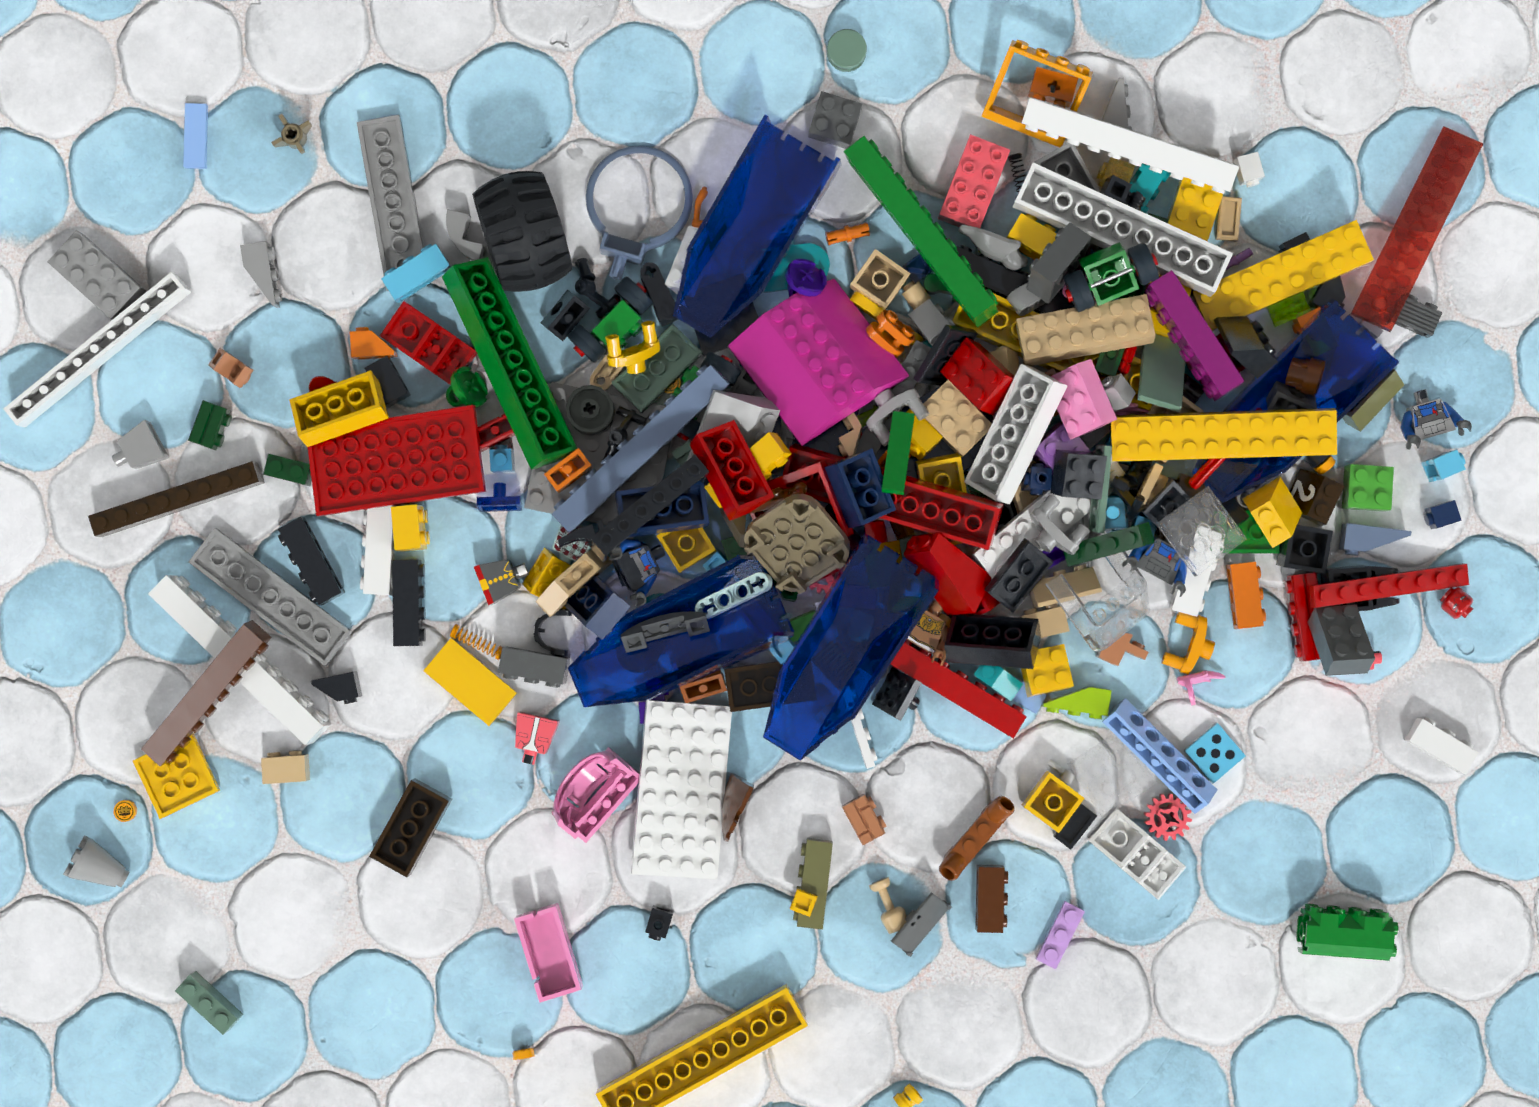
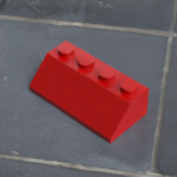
[690,420,774,521]

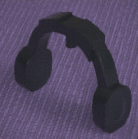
[533,609,572,656]

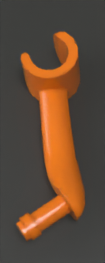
[692,186,708,229]

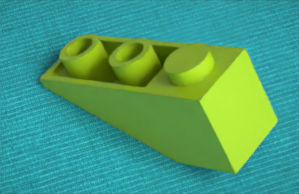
[1041,687,1112,719]

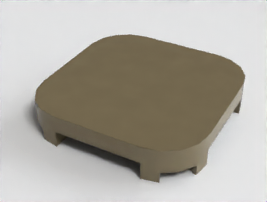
[744,494,850,594]

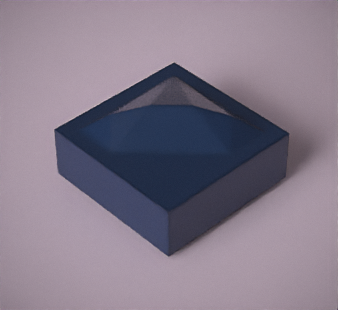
[902,254,932,284]

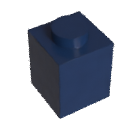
[1424,500,1462,529]

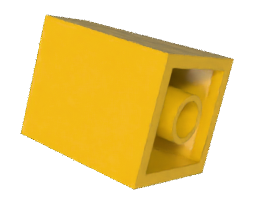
[1242,476,1302,548]

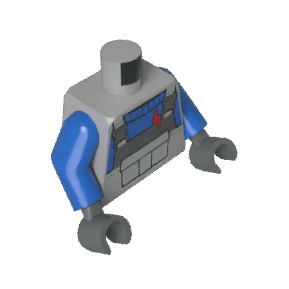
[1400,389,1472,450]

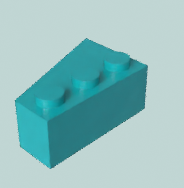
[1129,163,1171,213]

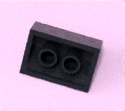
[1214,316,1278,379]

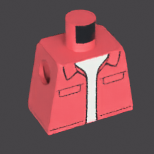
[515,712,560,765]

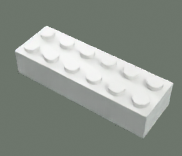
[964,364,1067,504]

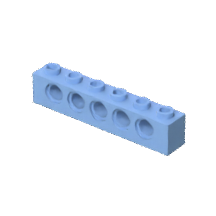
[1102,698,1218,814]

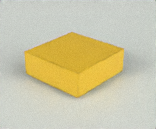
[790,888,818,917]

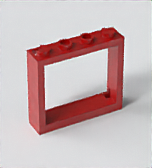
[750,459,854,537]

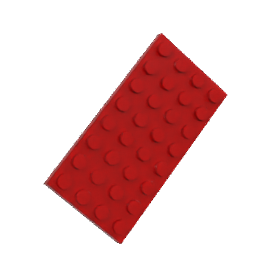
[308,405,486,516]

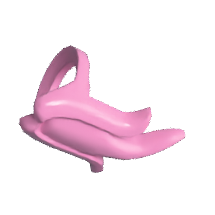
[1177,670,1226,706]

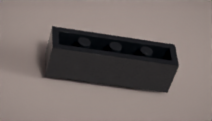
[278,517,345,605]
[392,559,426,646]

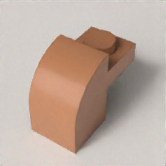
[208,348,253,388]
[1096,633,1149,666]

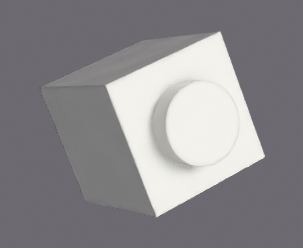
[1233,152,1265,187]

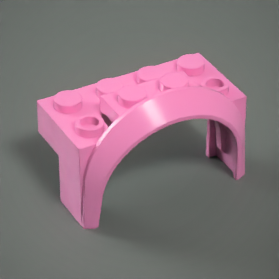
[551,747,640,843]

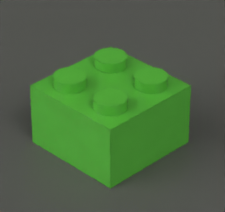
[1342,464,1394,511]

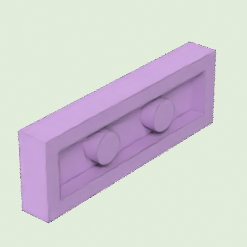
[1036,901,1085,969]

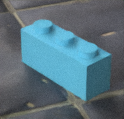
[381,244,451,303]

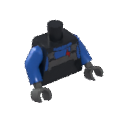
[609,539,666,607]

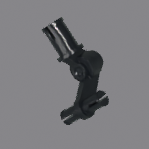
[575,258,621,318]
[602,406,647,461]
[1110,463,1145,521]

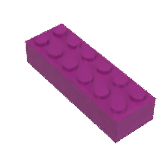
[1144,270,1244,401]

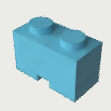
[1421,449,1466,482]

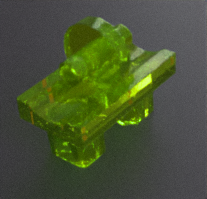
[1266,292,1311,327]

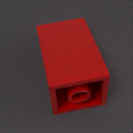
[903,533,992,615]

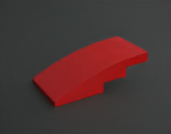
[379,301,477,385]

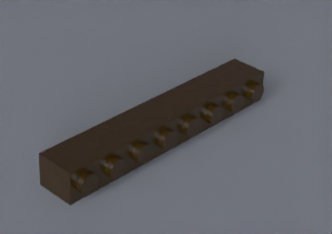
[88,461,265,537]

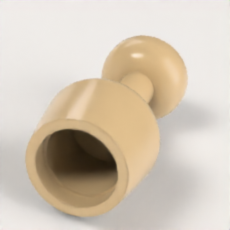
[869,877,907,934]

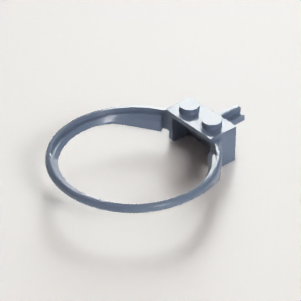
[586,146,693,280]

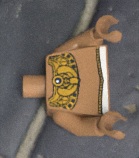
[884,600,949,666]

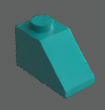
[974,665,1023,701]

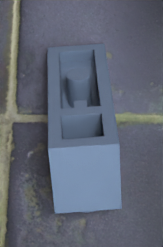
[1339,523,1412,556]

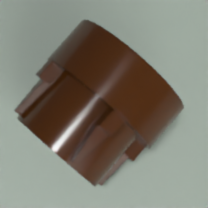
[1285,357,1326,397]

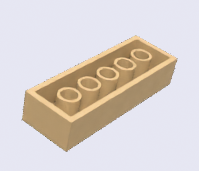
[1016,294,1156,366]

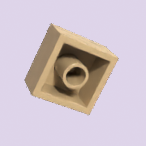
[850,249,911,310]

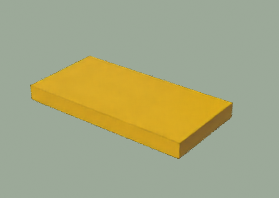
[423,638,517,726]

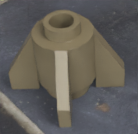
[271,114,312,154]

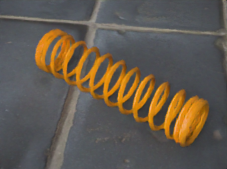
[450,624,502,660]

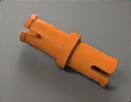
[825,222,870,246]

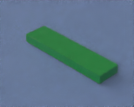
[882,411,915,495]

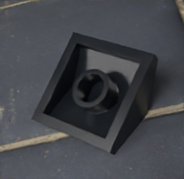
[1142,479,1199,535]

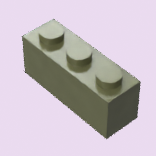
[1336,362,1404,432]

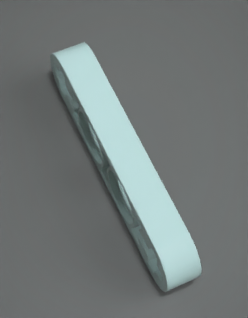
[695,572,772,619]

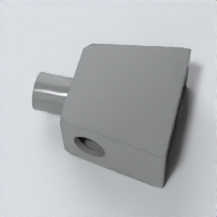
[112,420,169,469]

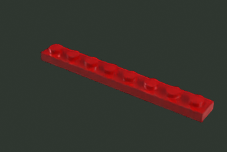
[1309,563,1469,608]

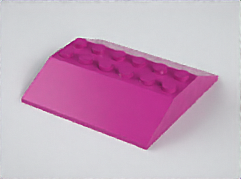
[728,279,909,446]

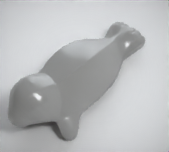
[959,225,1028,270]

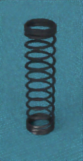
[1008,153,1026,196]

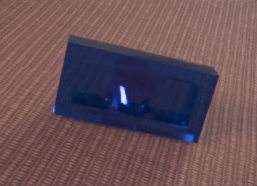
[477,483,522,512]

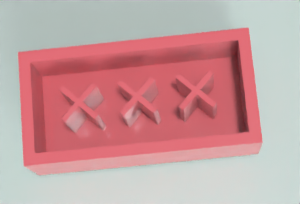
[938,134,1010,228]

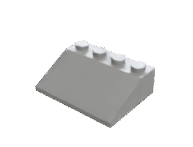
[687,390,780,460]

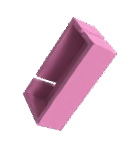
[514,903,583,1003]

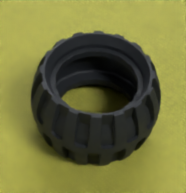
[472,171,573,292]

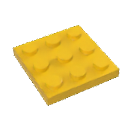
[133,733,221,819]

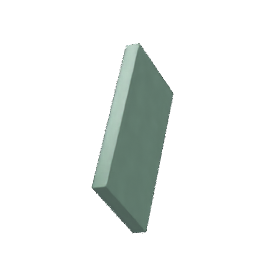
[611,324,703,413]
[1138,334,1185,412]

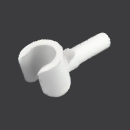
[1048,760,1074,784]

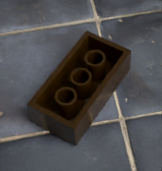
[724,657,816,712]
[369,778,452,877]

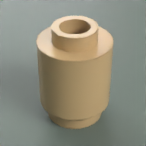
[902,281,931,310]

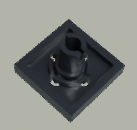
[872,667,922,721]

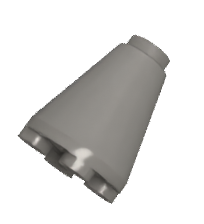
[63,835,130,887]

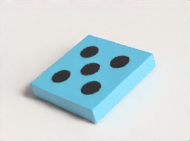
[1184,723,1246,784]

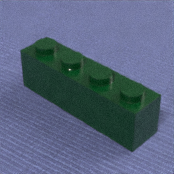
[1064,522,1155,567]

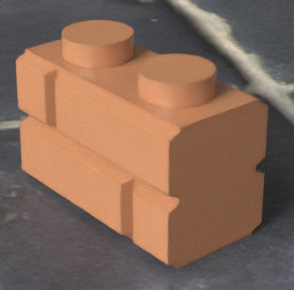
[842,794,887,845]

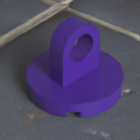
[785,259,827,297]

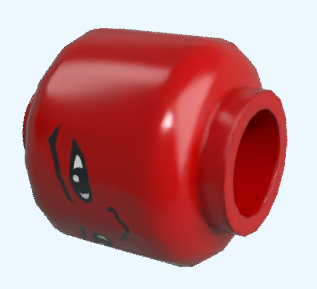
[1440,587,1474,619]

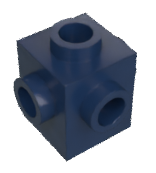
[1021,463,1053,496]

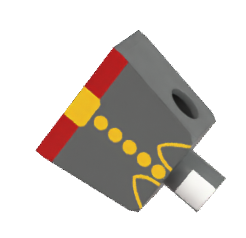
[474,559,529,605]

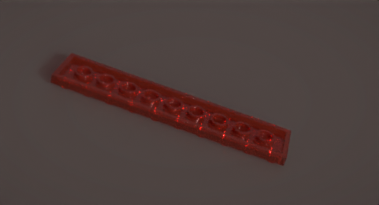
[1351,126,1484,332]

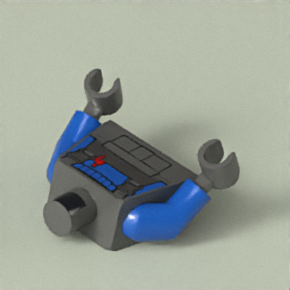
[1122,529,1187,597]

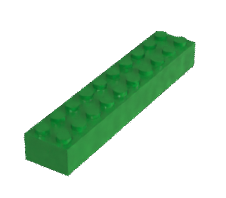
[843,136,998,328]
[442,257,577,470]

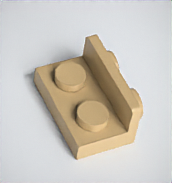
[1135,463,1168,511]

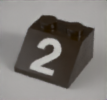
[1289,469,1345,526]

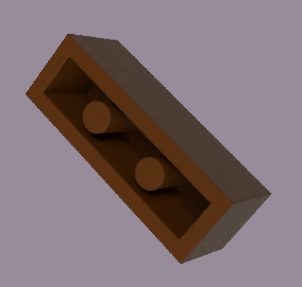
[975,865,1008,933]

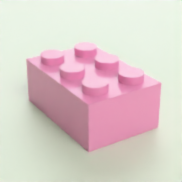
[1051,359,1117,440]

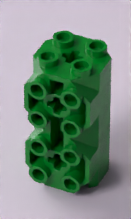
[1296,904,1398,961]

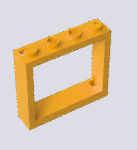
[981,40,1093,148]

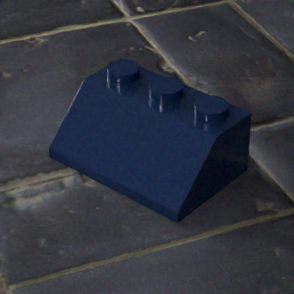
[824,448,896,529]

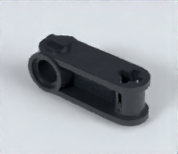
[640,262,681,327]

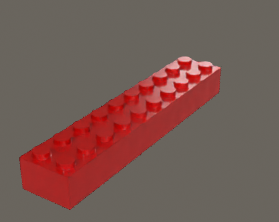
[779,443,1003,550]

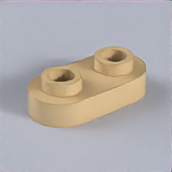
[590,354,624,391]

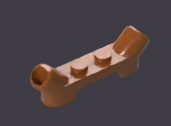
[939,796,1015,881]

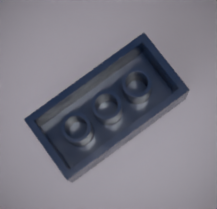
[615,481,709,537]

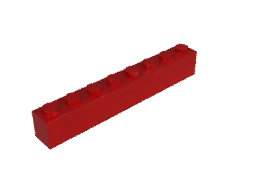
[864,625,1027,739]

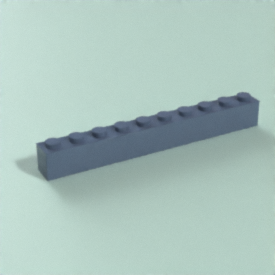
[552,365,730,533]

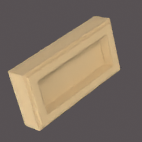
[1215,196,1242,242]

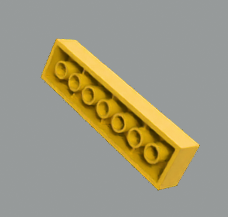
[1143,177,1223,338]
[1192,220,1374,331]

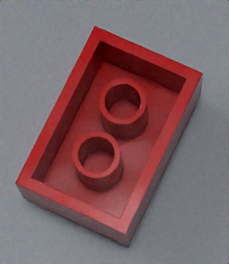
[940,337,1015,415]

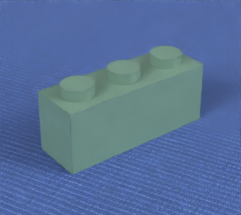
[175,971,244,1035]

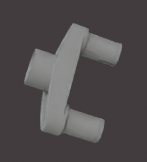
[866,389,930,446]
[1030,495,1090,555]

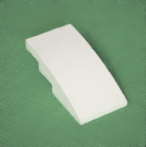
[1089,808,1186,900]

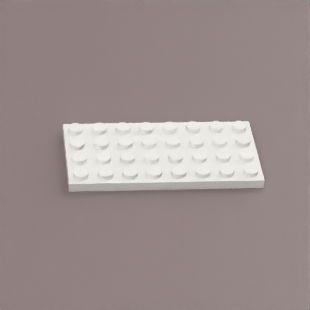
[631,700,732,879]

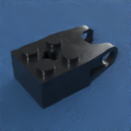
[1321,565,1400,611]

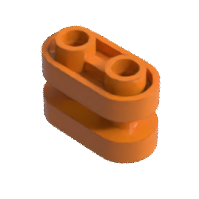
[866,310,915,358]

